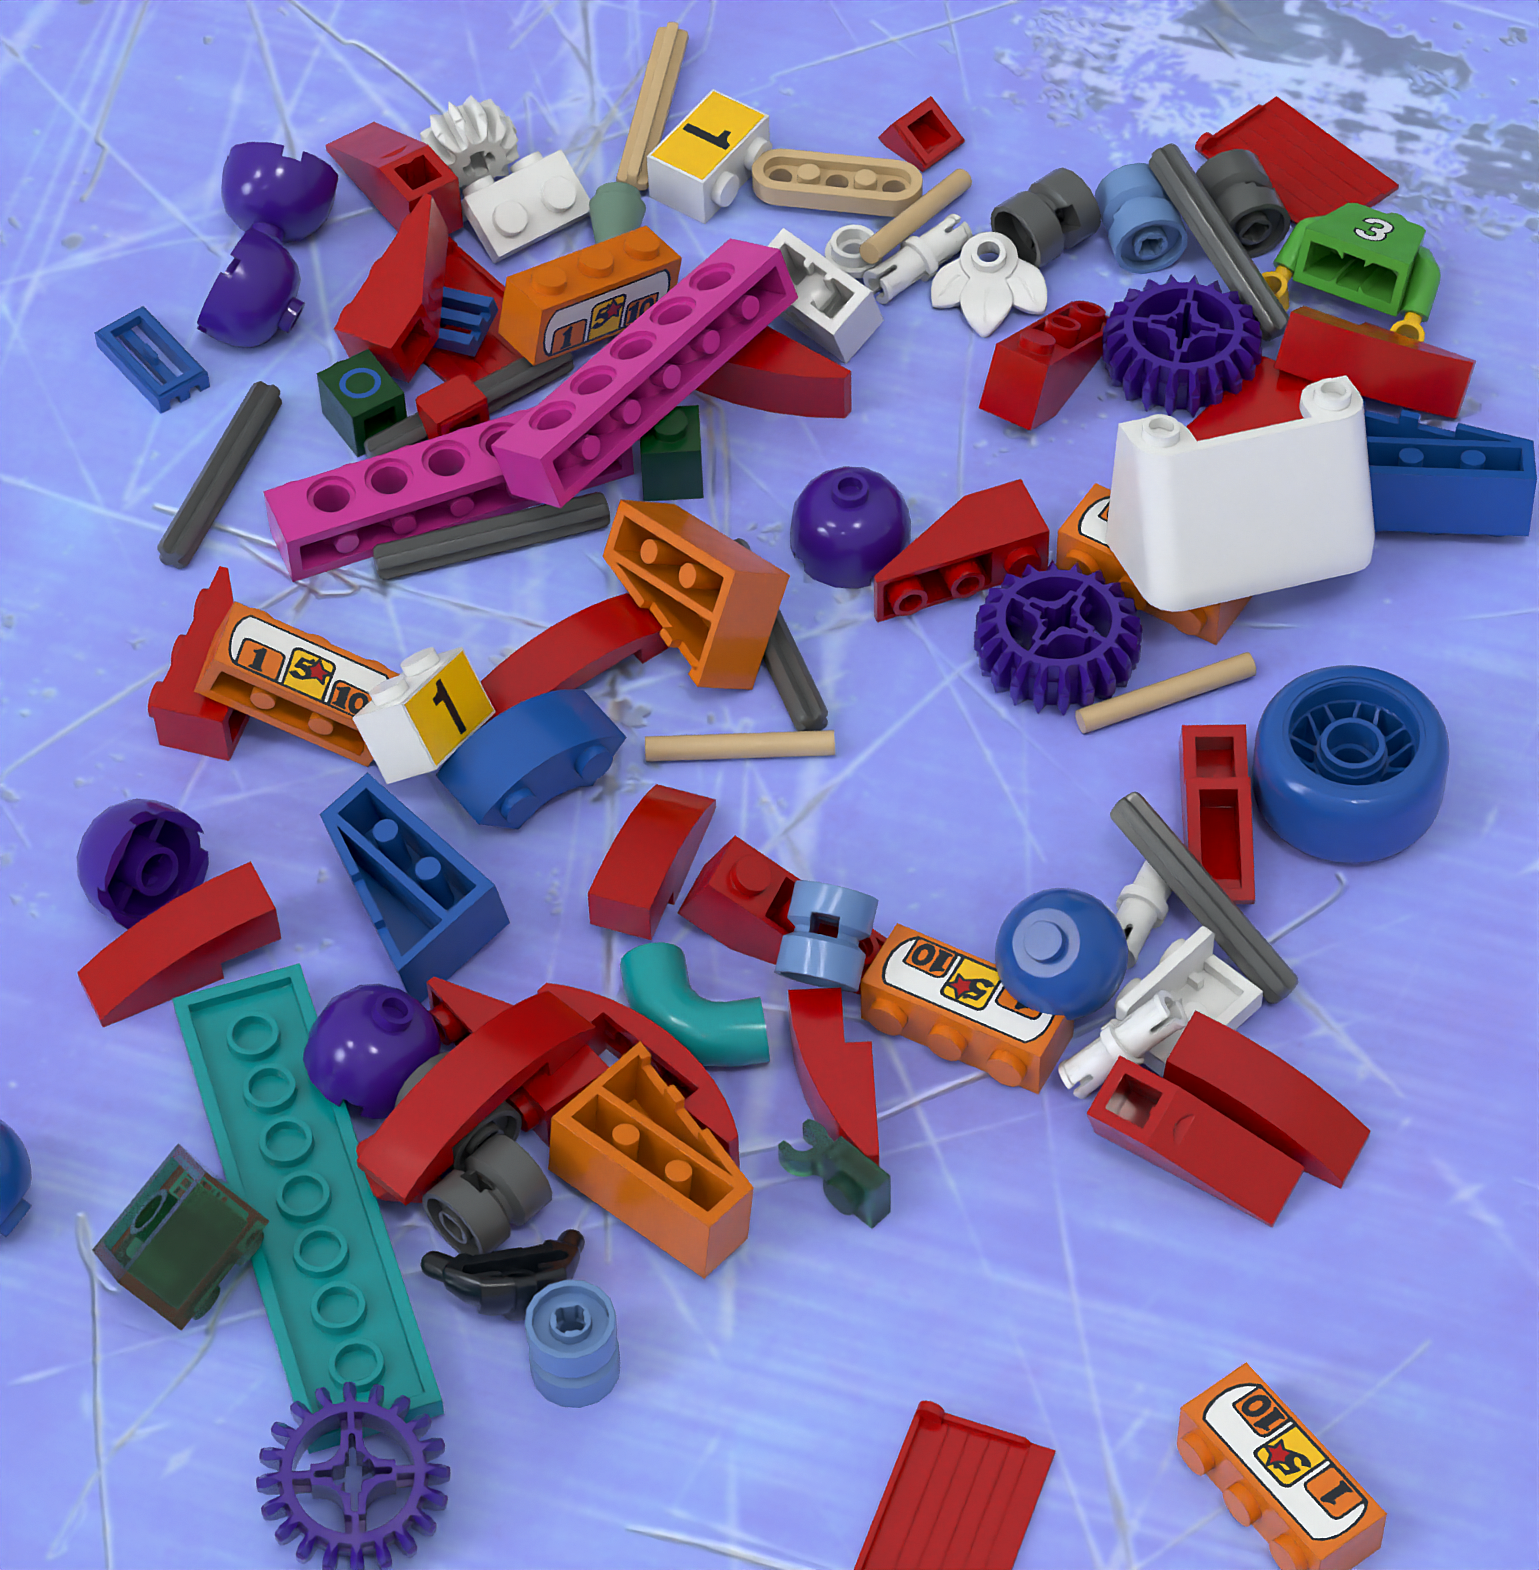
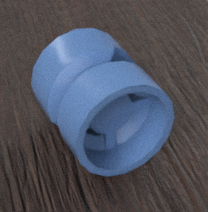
[1095,163,1188,274]
[774,880,879,992]
[525,1280,621,1408]

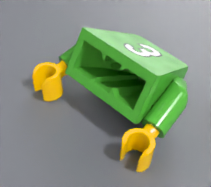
[1262,203,1441,342]

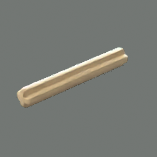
[616,22,689,191]

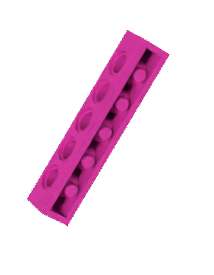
[491,238,798,508]
[263,406,634,582]

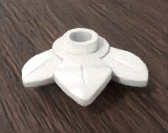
[931,232,1047,338]

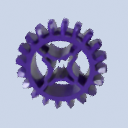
[1102,274,1262,418]
[974,560,1143,716]
[256,1381,451,1570]

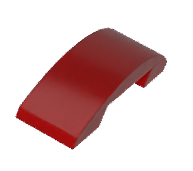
[479,593,670,729]
[537,983,740,1169]
[357,990,597,1206]

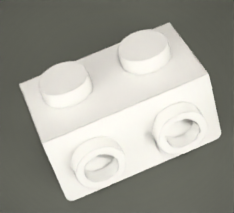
[461,149,590,264]
[1114,926,1263,1077]

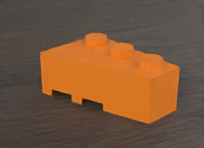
[602,499,790,690]
[548,1041,754,1279]

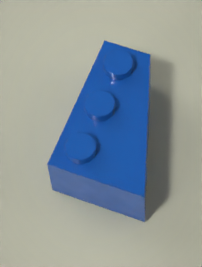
[1363,400,1537,537]
[319,772,510,1003]

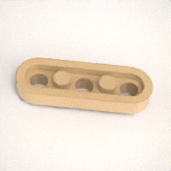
[752,148,923,217]

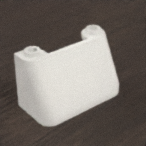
[1105,375,1375,612]

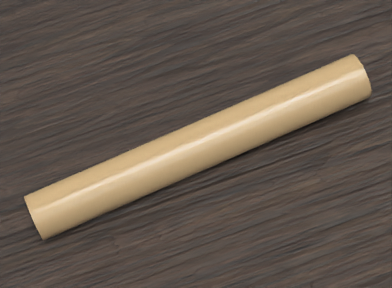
[859,169,972,264]
[1075,652,1256,734]
[645,730,835,762]

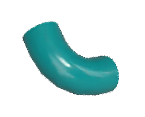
[620,942,770,1067]

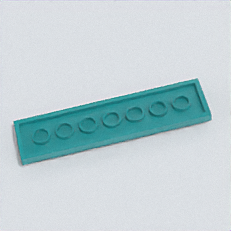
[172,963,444,1454]

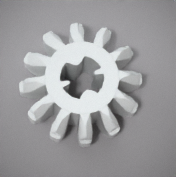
[420,95,519,190]

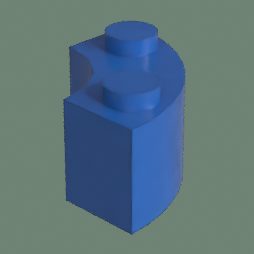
[435,689,627,829]

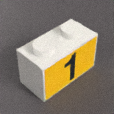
[647,89,772,224]
[352,647,496,784]

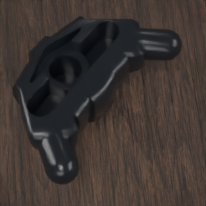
[420,1229,585,1321]

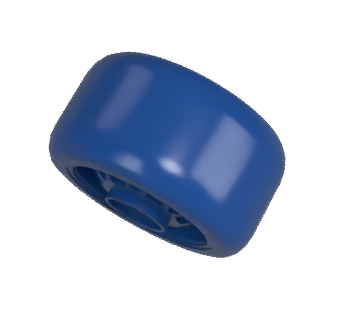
[1252,665,1450,864]

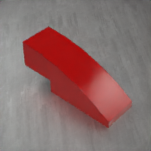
[1274,306,1476,419]
[695,326,852,419]
[1179,724,1255,904]
[587,784,716,940]
[77,861,281,1028]
[788,987,880,1192]
[1163,1010,1371,1189]

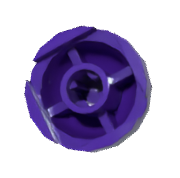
[221,142,338,245]
[197,227,305,348]
[790,466,911,589]
[76,798,209,929]
[303,984,441,1119]

